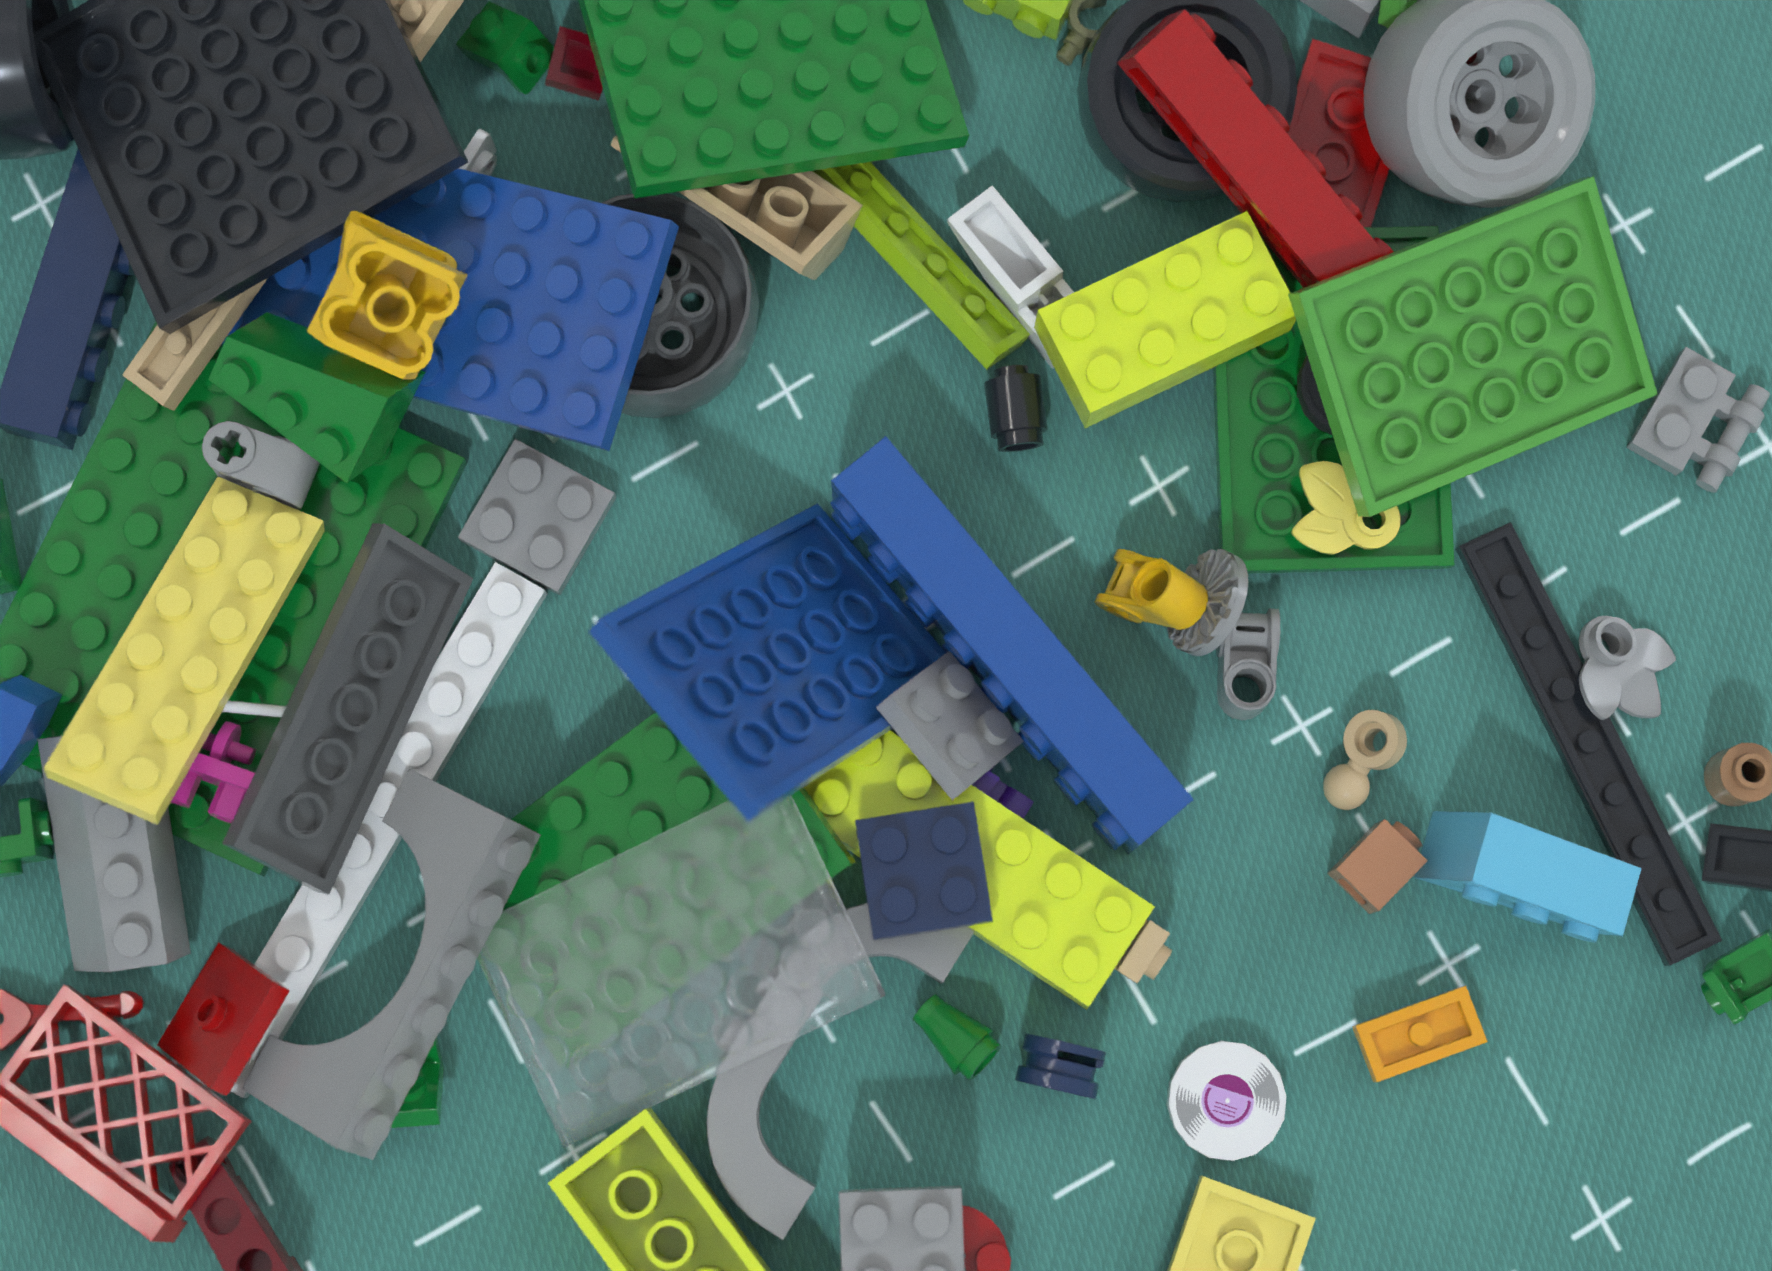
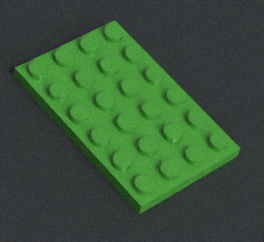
[1288,176,1658,517]

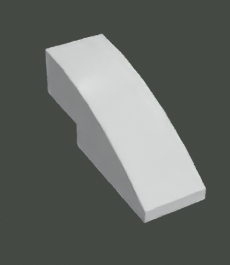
[947,185,1074,369]

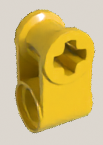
[1094,549,1208,630]

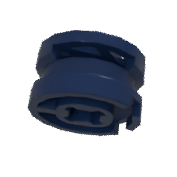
[1015,1034,1106,1099]

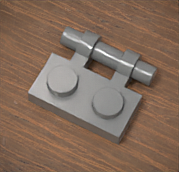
[1626,347,1770,493]

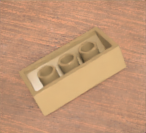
[611,136,862,280]

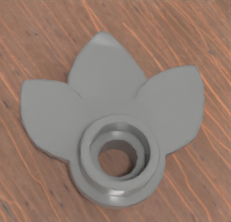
[1579,616,1676,720]

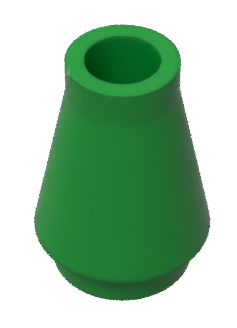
[913,994,1001,1080]

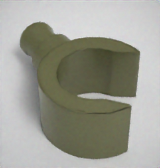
[1056,0,1107,66]

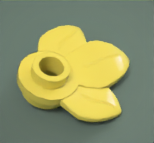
[1291,461,1401,554]

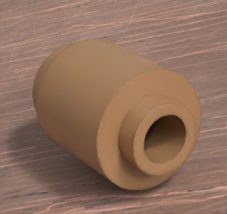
[1704,743,1772,806]

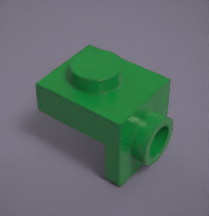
[456,1,554,95]
[0,797,54,878]
[1701,929,1772,1025]

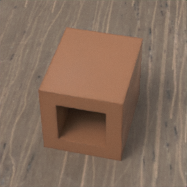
[1327,819,1428,914]

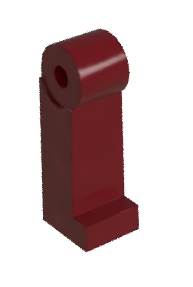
[168,1135,303,1271]

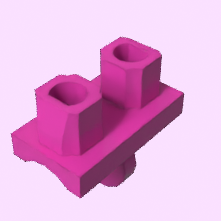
[171,721,256,824]

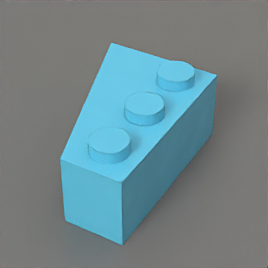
[1414,811,1642,943]

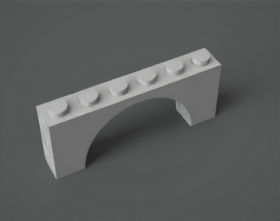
[242,769,540,1160]

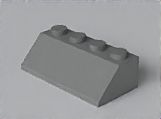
[38,735,191,972]

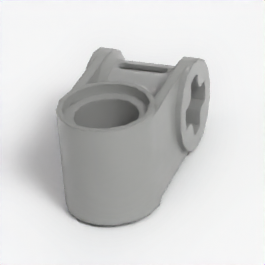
[202,421,320,510]
[1216,608,1280,720]

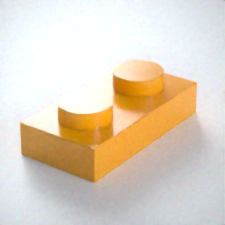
[1352,986,1488,1082]

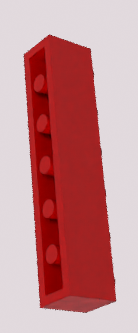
[1117,9,1394,288]

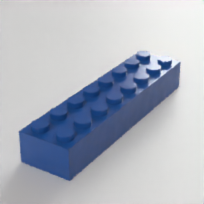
[830,436,1194,855]

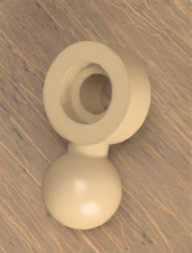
[1323,710,1407,810]

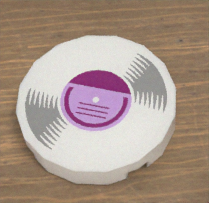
[1167,1041,1287,1161]

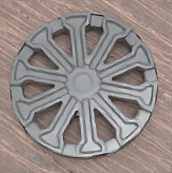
[1167,549,1248,656]

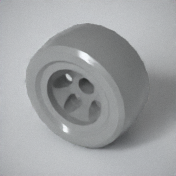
[1364,0,1595,208]

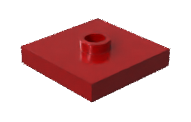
[157,942,290,1096]

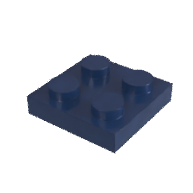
[855,802,993,941]

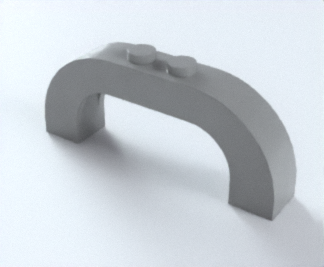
[707,903,974,1240]

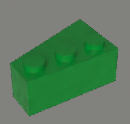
[208,312,426,483]

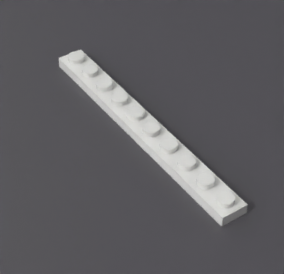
[231,562,548,1098]

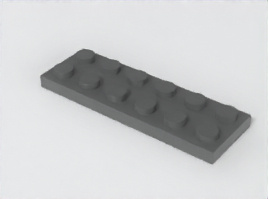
[222,524,474,895]

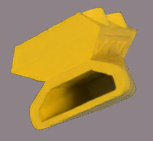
[307,211,468,380]

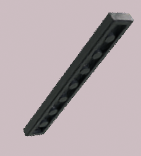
[1455,522,1722,966]

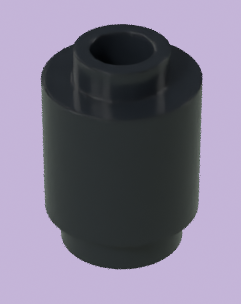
[984,365,1048,452]

